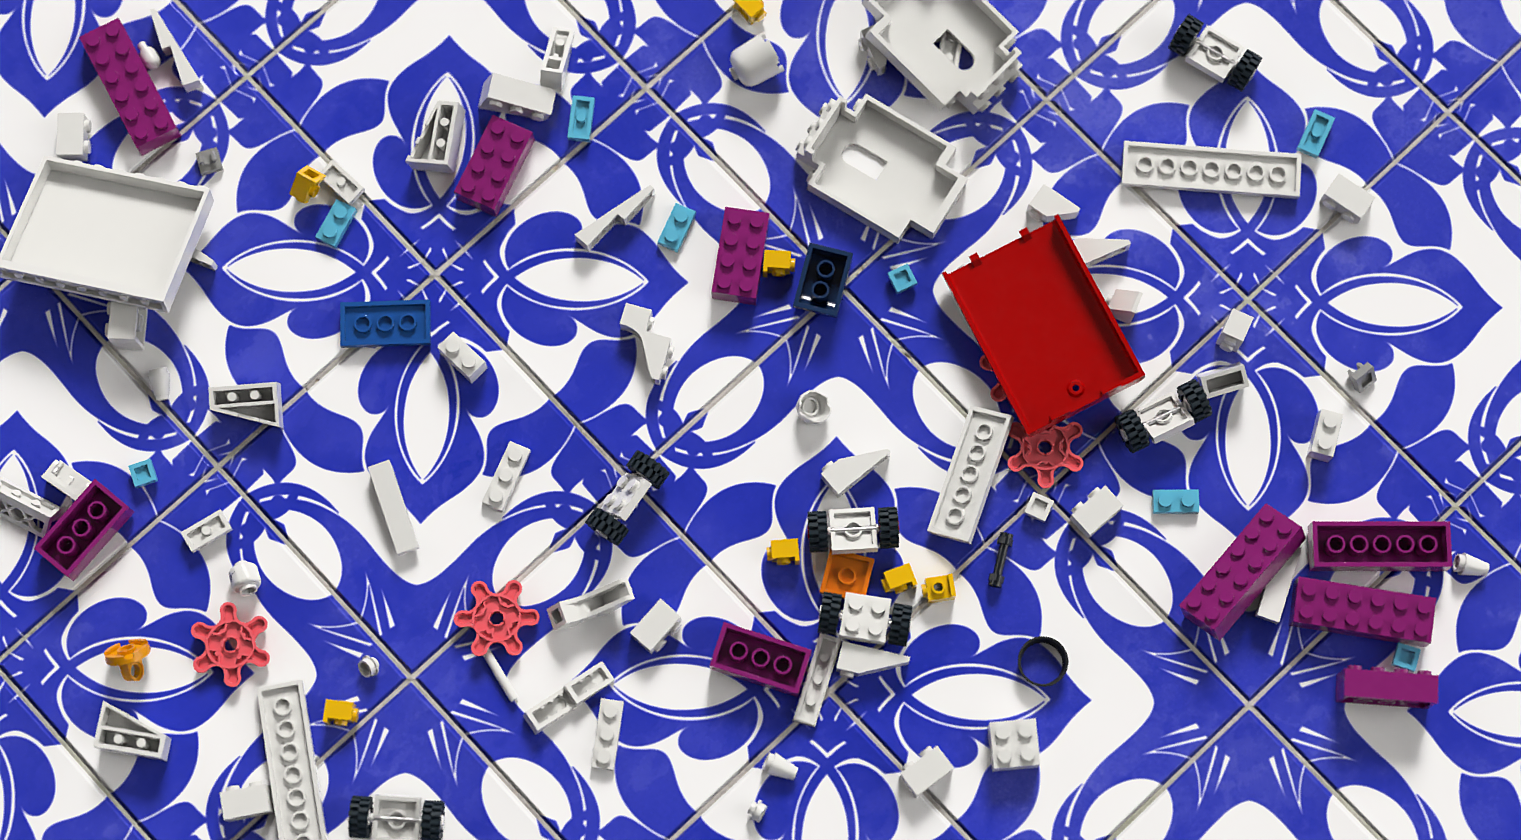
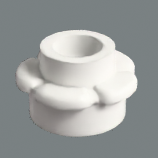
[358,655,379,678]
[747,800,767,822]

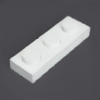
[482,441,531,512]
[591,698,624,771]

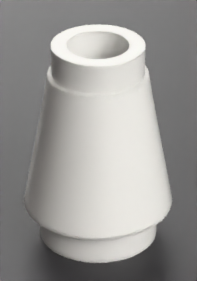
[147,367,170,401]
[1453,553,1489,576]
[762,752,798,780]

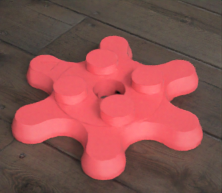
[1007,422,1083,489]
[454,580,540,656]
[191,602,270,687]

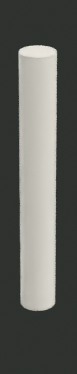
[483,648,519,702]

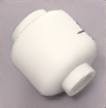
[229,560,261,596]

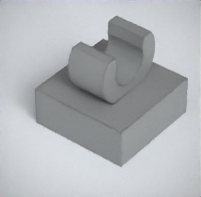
[195,147,224,176]
[1347,362,1377,393]

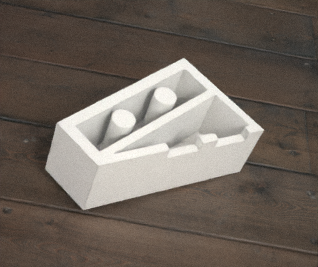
[478,72,556,121]
[405,100,466,173]
[208,382,284,429]
[93,701,172,761]

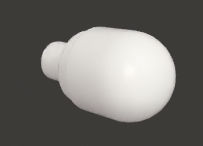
[137,41,161,70]

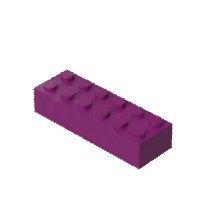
[79,17,182,156]
[1179,504,1306,641]
[1307,521,1452,571]
[1289,577,1436,647]

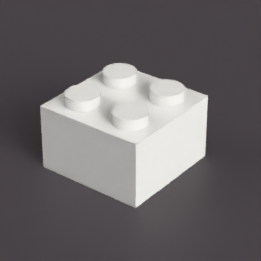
[105,301,148,350]
[988,718,1041,772]

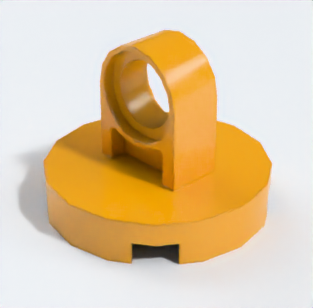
[104,638,151,681]

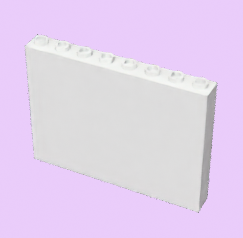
[0,155,215,313]

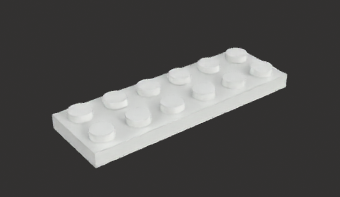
[927,405,1014,544]

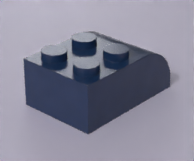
[793,243,853,318]

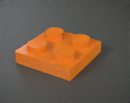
[820,548,875,599]

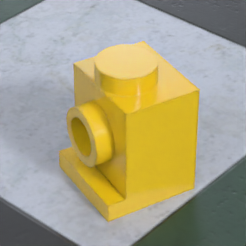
[733,0,767,25]
[289,165,326,203]
[763,250,795,277]
[766,538,800,565]
[881,563,917,594]
[921,574,956,603]
[323,699,359,726]

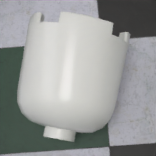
[729,32,785,86]

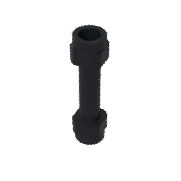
[988,532,1014,588]

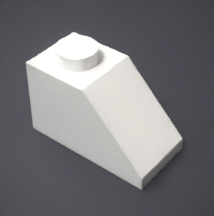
[1027,184,1080,223]
[1106,289,1143,324]

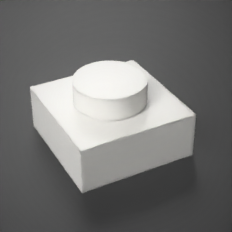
[1024,492,1054,523]

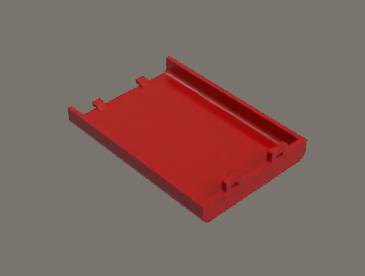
[942,214,1145,437]

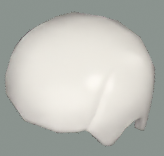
[796,390,832,424]

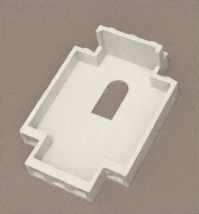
[861,0,1023,115]
[795,94,968,244]

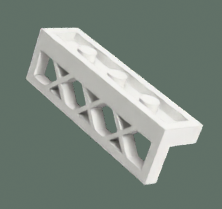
[0,476,62,538]

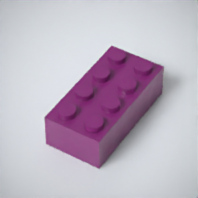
[454,115,535,217]
[711,207,770,305]
[34,479,134,581]
[709,622,812,697]
[1336,665,1438,709]

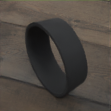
[1018,636,1068,686]

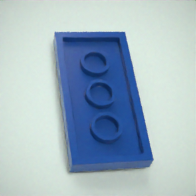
[340,299,431,348]

